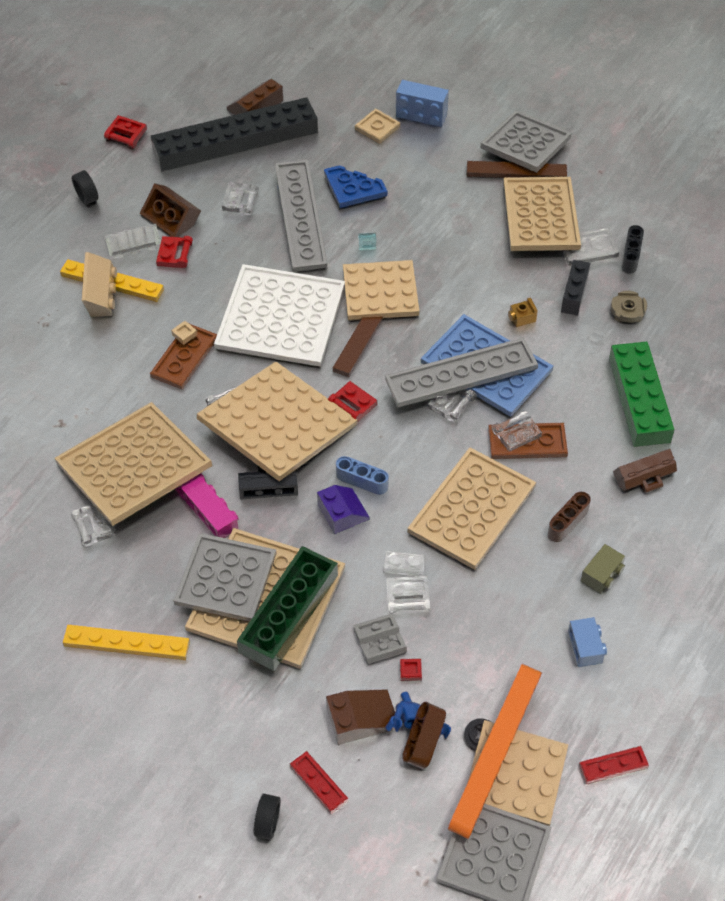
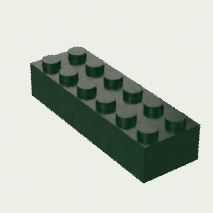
[237,546,338,671]

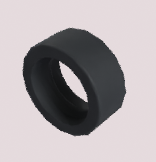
[71,170,99,205]
[253,793,281,840]

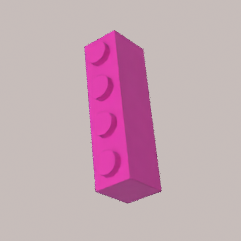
[175,473,239,538]

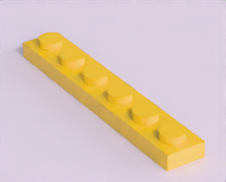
[60,259,164,302]
[62,624,190,660]

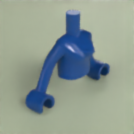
[386,691,451,739]

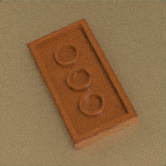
[150,324,217,390]
[488,423,568,459]

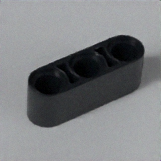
[621,225,644,273]

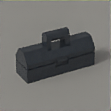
[238,465,298,500]

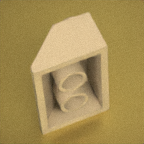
[82,252,117,317]

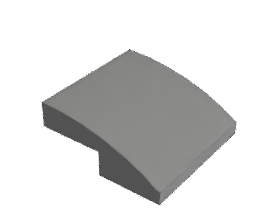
[353,613,407,664]

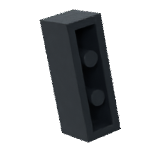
[561,259,591,316]

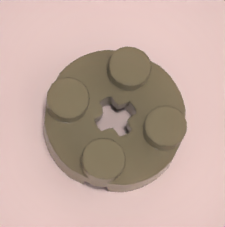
[611,291,647,322]

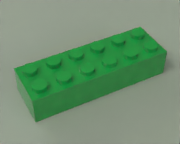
[609,341,675,447]

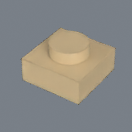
[171,321,197,345]

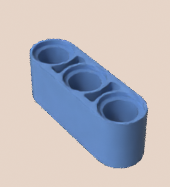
[336,456,389,495]

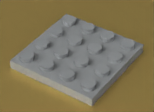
[480,110,572,172]
[174,533,277,622]
[437,804,551,901]

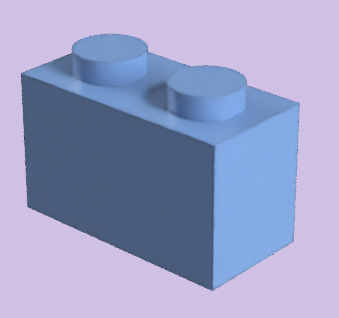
[568,617,607,667]

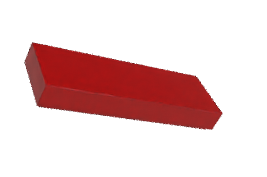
[579,746,649,785]
[290,751,348,814]

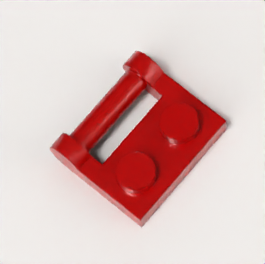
[104,115,147,148]
[156,236,193,268]
[328,381,378,422]

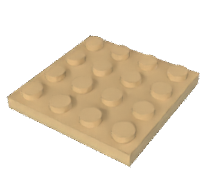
[343,260,419,320]
[468,720,569,826]

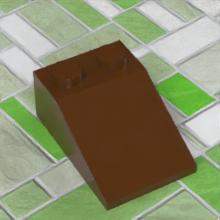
[326,689,395,745]

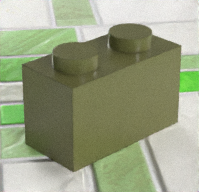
[581,544,625,594]

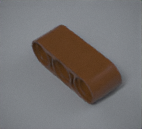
[548,491,591,542]
[402,702,446,769]

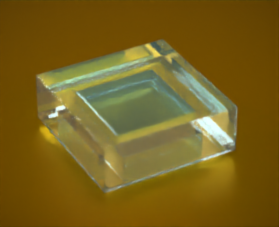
[359,233,376,250]

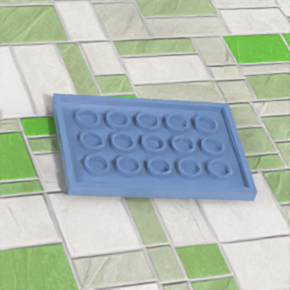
[421,314,554,417]

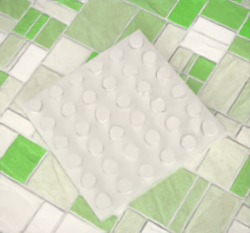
[214,264,345,367]

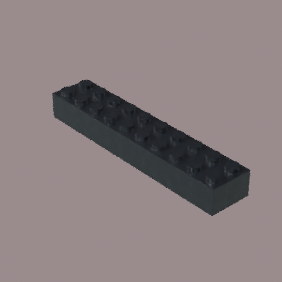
[150,97,318,172]

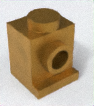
[508,297,538,327]

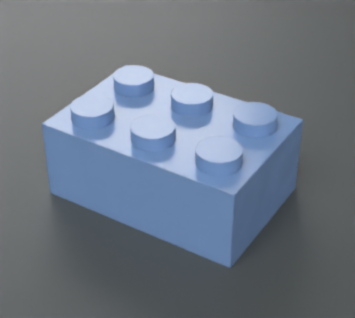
[396,80,449,127]

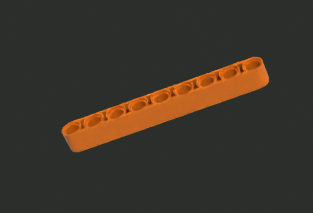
[447,664,542,839]

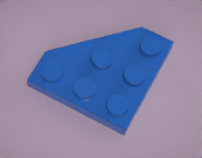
[324,165,388,208]

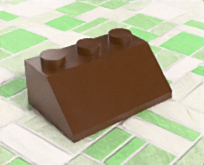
[227,78,284,115]
[140,183,201,237]

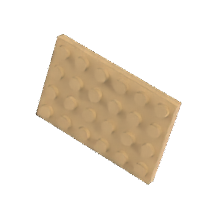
[503,177,581,251]
[407,447,536,570]

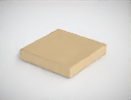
[355,108,400,144]

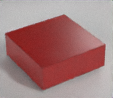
[400,659,422,681]

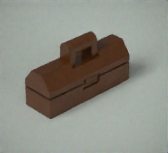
[613,449,677,493]

